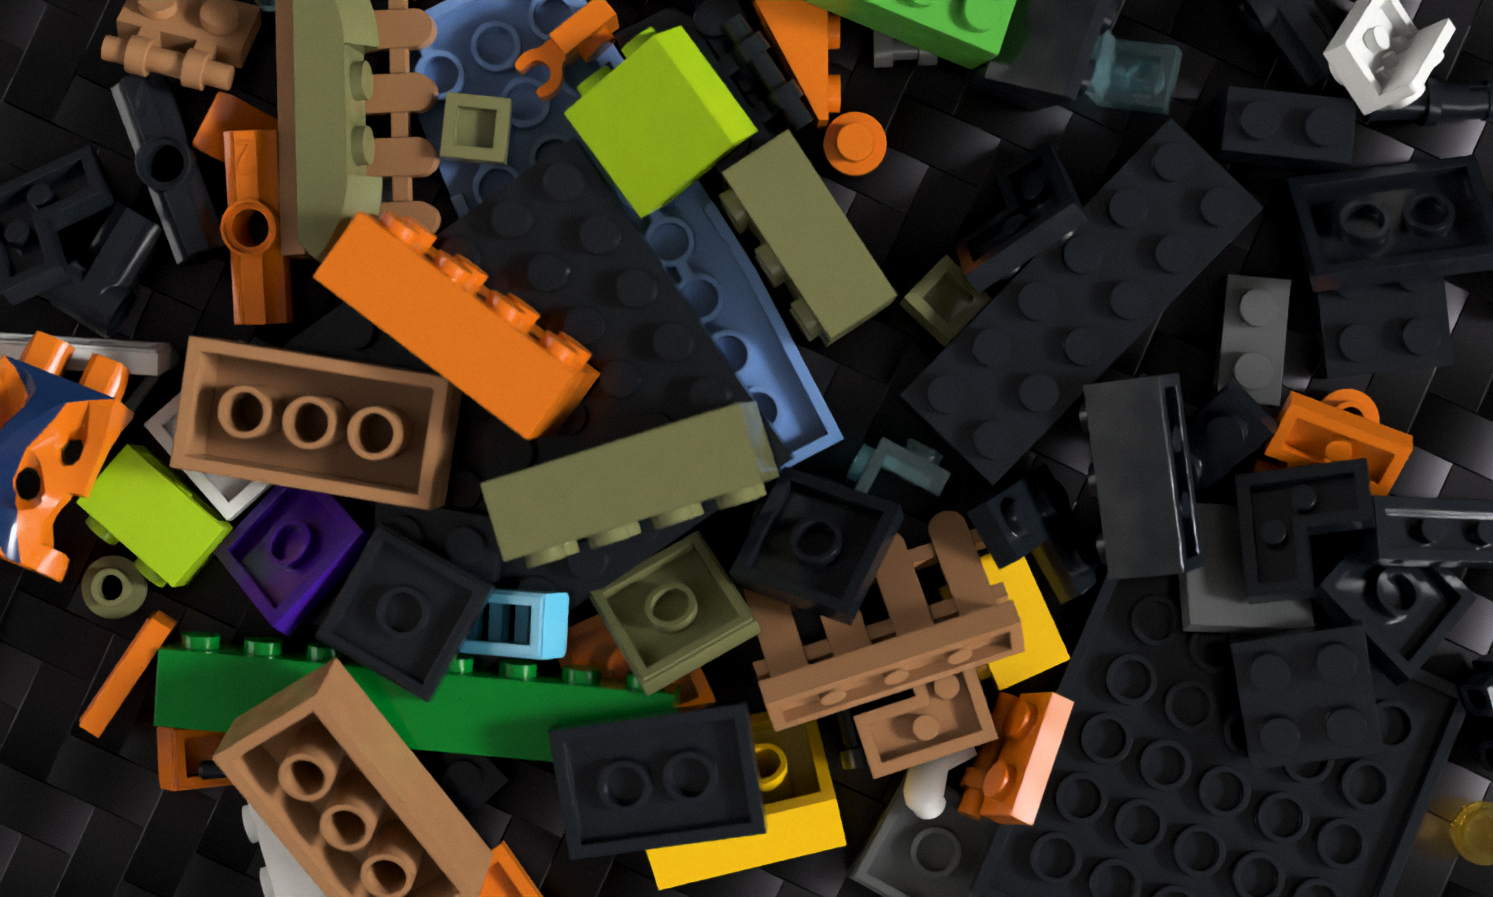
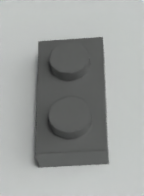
[1212,274,1291,407]

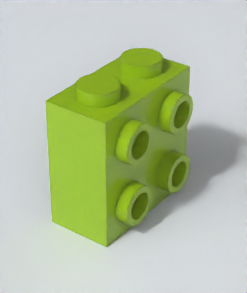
[564,25,758,218]

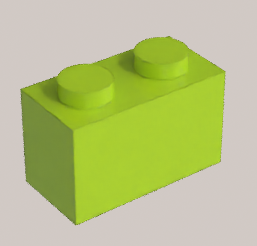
[76,444,236,588]

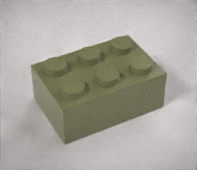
[718,130,897,347]

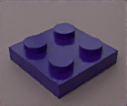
[213,485,371,636]

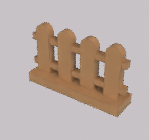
[275,0,442,261]
[744,511,1025,732]

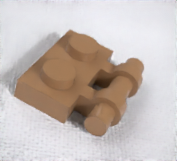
[101,0,262,91]

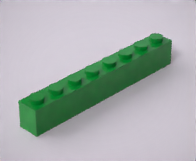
[154,631,681,762]

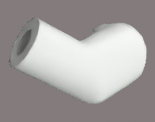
[903,747,977,819]

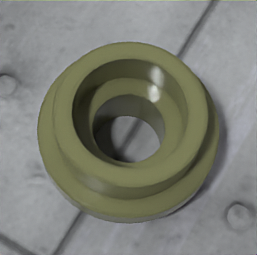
[81,555,147,619]

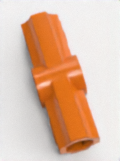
[220,130,294,325]

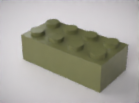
[480,401,779,568]

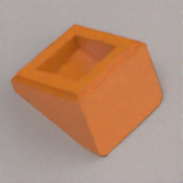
[192,90,278,164]
[157,726,234,791]

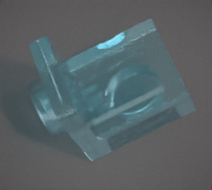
[1085,30,1183,115]
[846,437,951,496]

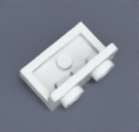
[1323,0,1456,115]

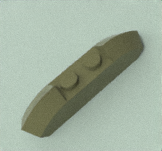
[292,0,382,264]

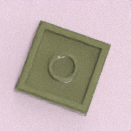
[589,530,761,697]

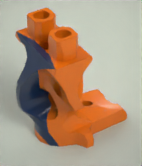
[0,331,134,583]

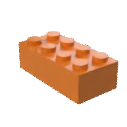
[313,210,601,439]

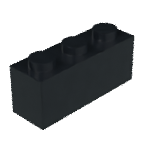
[1079,373,1205,580]

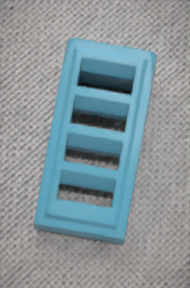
[460,588,569,660]

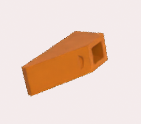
[751,0,841,130]

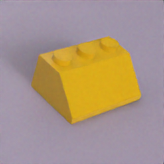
[646,711,847,890]

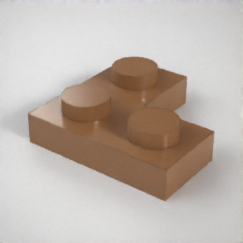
[853,668,999,779]

